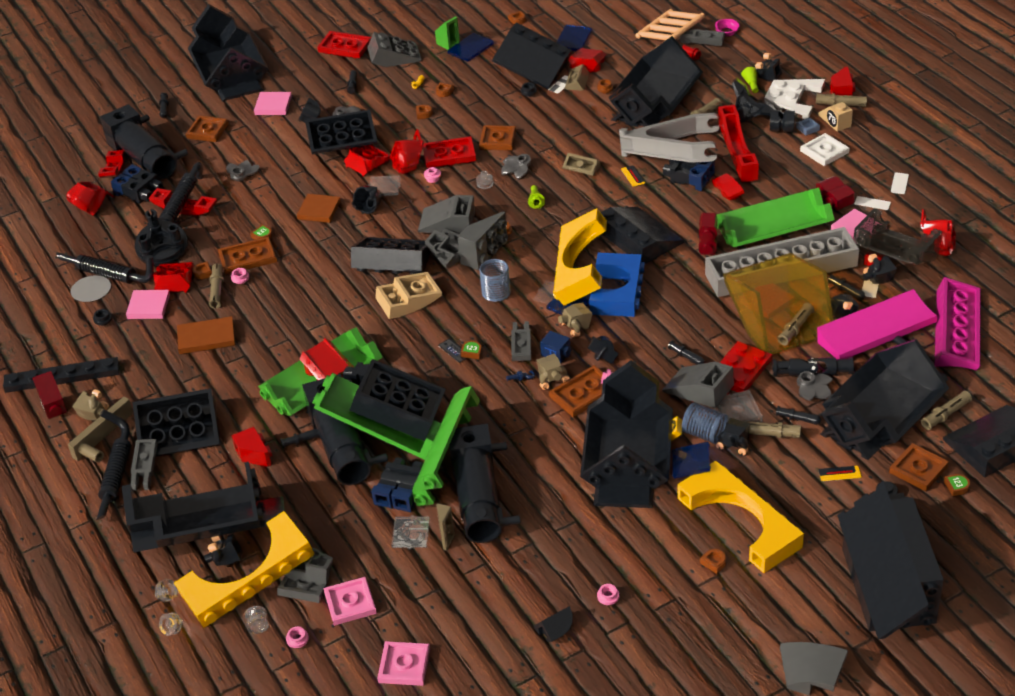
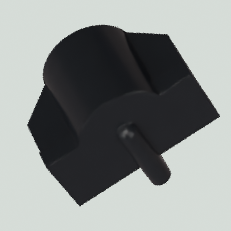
[298,98,321,123]
[587,336,619,364]

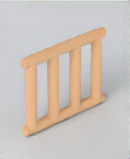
[636,9,705,40]

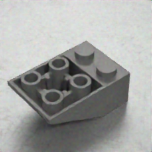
[368,32,422,67]
[418,195,475,234]
[457,212,508,270]
[662,362,734,408]

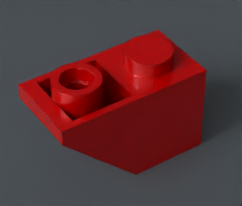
[830,67,855,96]
[231,427,272,467]

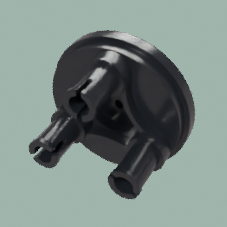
[135,209,188,266]

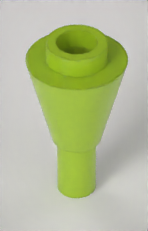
[741,67,759,93]
[528,185,545,209]

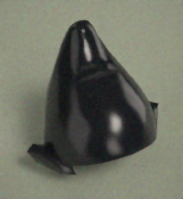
[352,185,384,214]

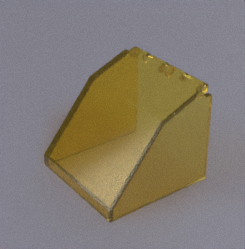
[723,253,833,355]

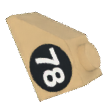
[819,102,853,132]

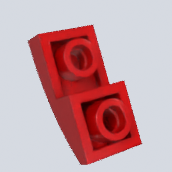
[712,173,744,200]

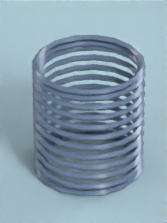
[479,259,511,302]
[682,402,728,444]

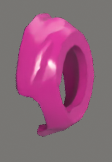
[715,19,739,37]

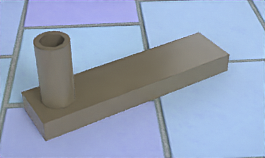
[68,397,133,463]

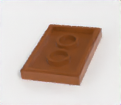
[218,237,277,275]
[177,316,235,354]
[549,365,603,417]

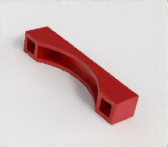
[718,105,759,182]

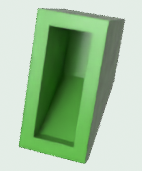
[435,16,460,50]

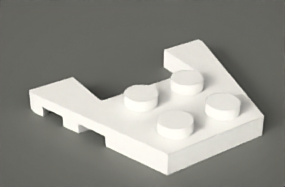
[764,79,825,119]

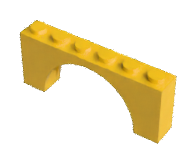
[553,208,607,306]
[678,461,804,573]
[174,511,315,628]

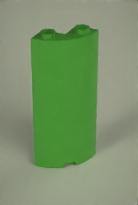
[717,188,835,247]
[258,327,383,416]
[312,373,441,460]
[412,386,480,506]

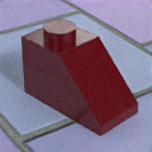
[33,371,67,419]

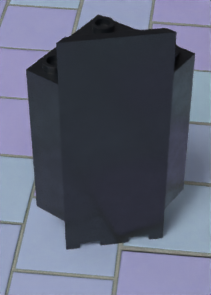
[188,4,269,102]
[608,36,703,127]
[820,339,949,460]
[580,360,673,508]
[122,461,285,553]
[837,480,944,639]

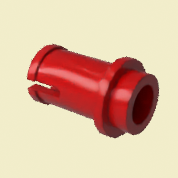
[682,45,701,60]

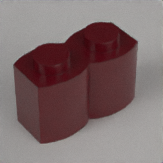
[816,176,855,211]
[699,213,718,255]

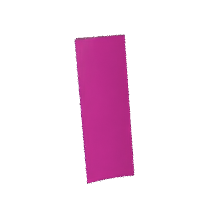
[934,277,980,371]
[817,289,937,359]

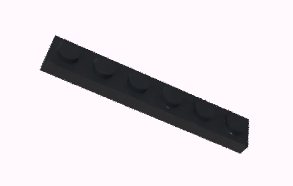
[3,357,119,393]

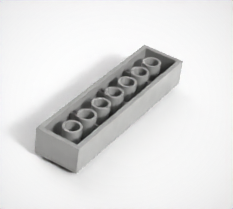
[705,227,859,297]

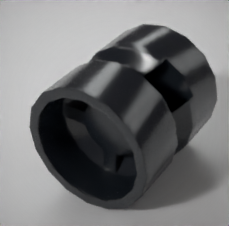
[770,109,795,133]

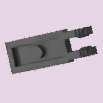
[679,29,725,46]
[511,321,531,361]
[131,439,158,490]

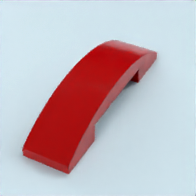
[98,150,125,178]
[149,188,217,215]

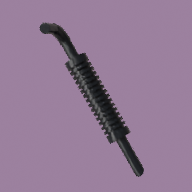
[158,162,203,223]
[56,252,154,284]
[96,409,131,520]

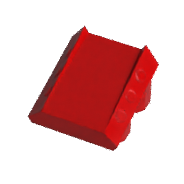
[568,48,607,73]
[344,145,390,177]
[153,262,194,293]
[300,338,354,380]

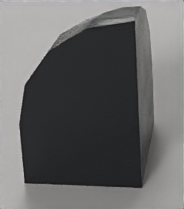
[533,606,573,642]

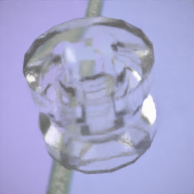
[245,606,269,634]

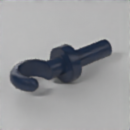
[506,370,535,381]

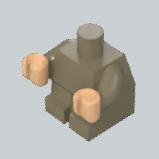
[558,303,592,337]
[536,354,570,390]
[72,389,109,420]

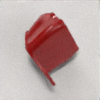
[390,129,424,174]
[66,181,115,216]
[920,209,956,256]

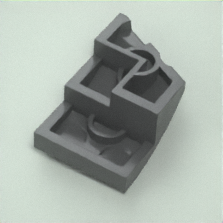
[425,229,460,268]
[277,548,333,603]
[780,642,848,696]

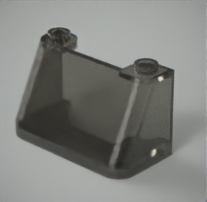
[854,208,943,265]

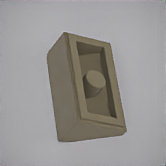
[565,64,589,91]
[562,153,601,176]
[436,503,455,550]

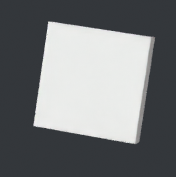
[800,133,849,166]

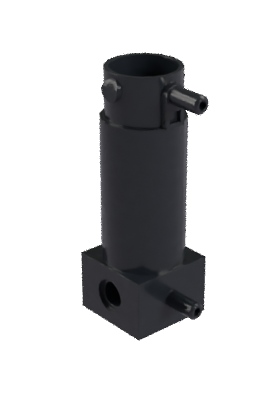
[100,104,188,179]
[302,374,388,486]
[449,424,521,543]

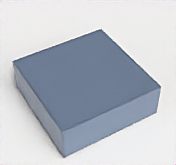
[796,118,820,136]

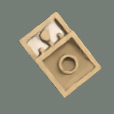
[375,272,442,319]

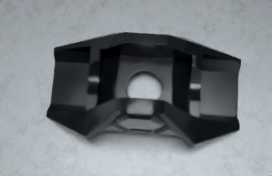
[732,77,777,123]

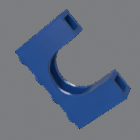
[589,252,645,317]

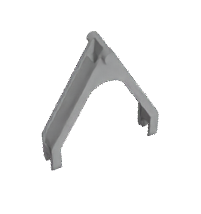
[619,113,719,163]

